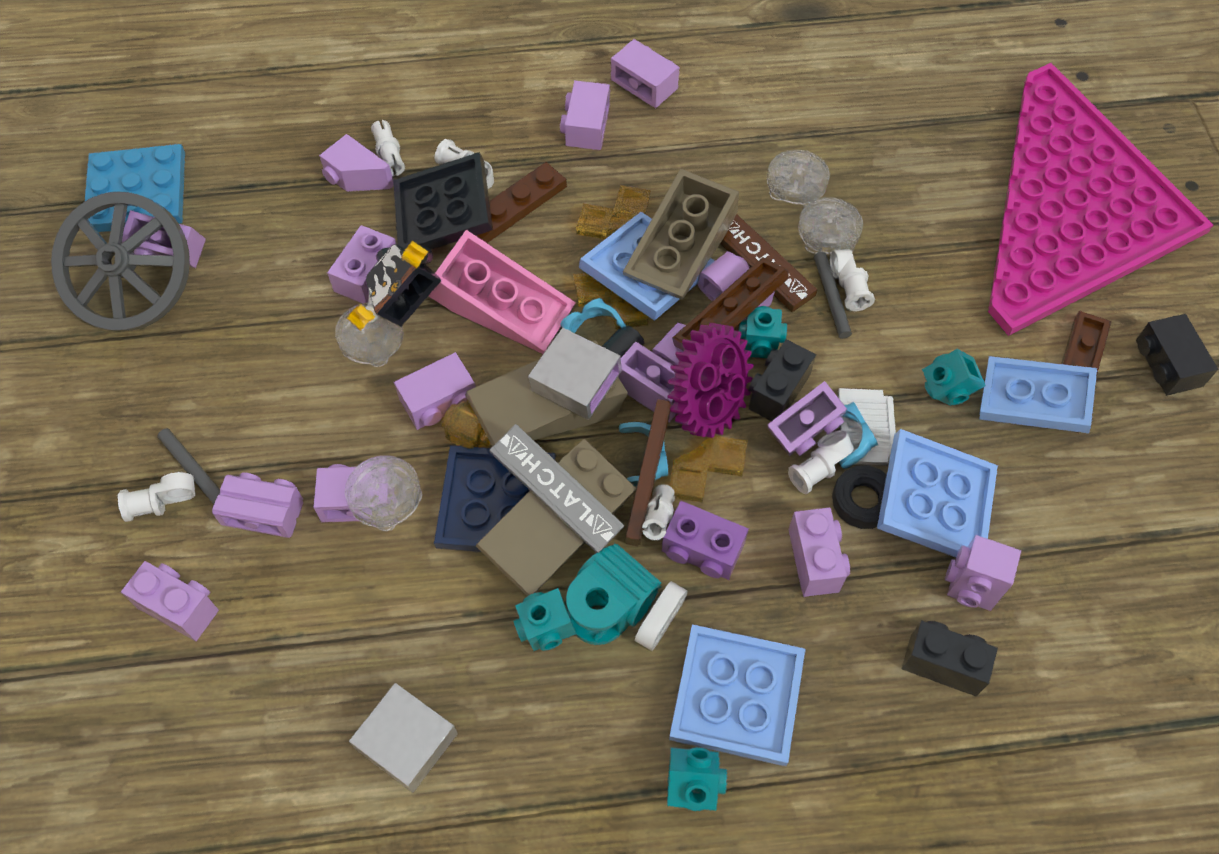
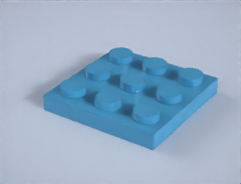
[85,144,185,232]

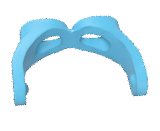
[561,298,626,333]
[839,402,878,468]
[619,422,668,486]

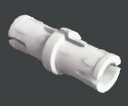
[371,120,405,176]
[642,484,675,540]

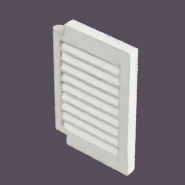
[838,388,896,466]

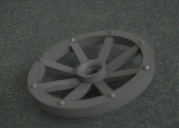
[51,192,190,331]

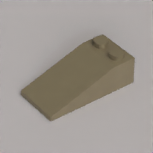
[623,168,739,300]
[465,340,628,447]
[476,439,637,596]

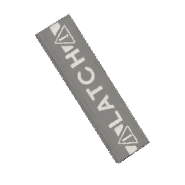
[490,424,624,553]

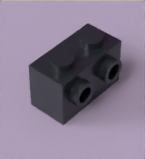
[1135,313,1219,396]
[748,339,816,422]
[901,620,998,696]

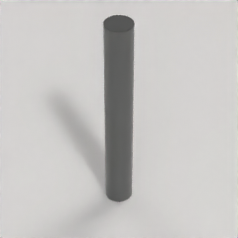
[814,252,852,339]
[157,428,220,504]

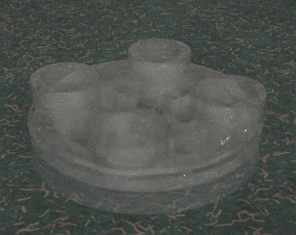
[767,150,830,207]
[798,197,863,254]
[335,302,404,367]
[345,456,422,531]

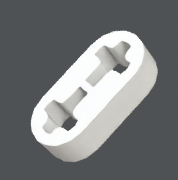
[635,581,688,651]

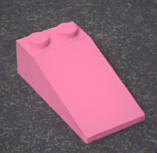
[429,230,576,354]

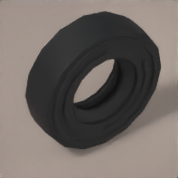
[832,466,887,529]

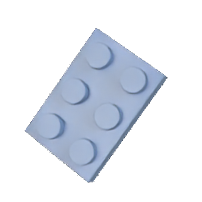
[979,356,1097,433]

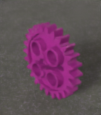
[668,323,754,438]

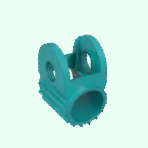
[566,543,661,645]

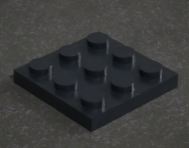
[393,152,493,250]

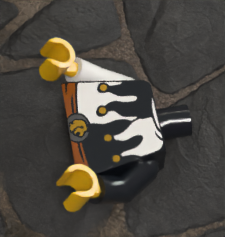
[347,241,442,331]

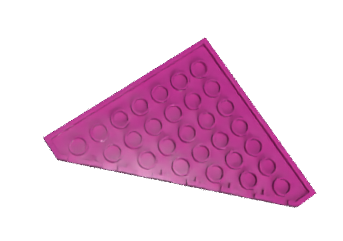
[988,63,1214,336]

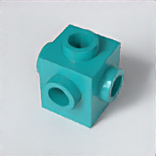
[738,306,787,359]
[922,349,986,406]
[513,588,576,651]
[667,747,727,811]

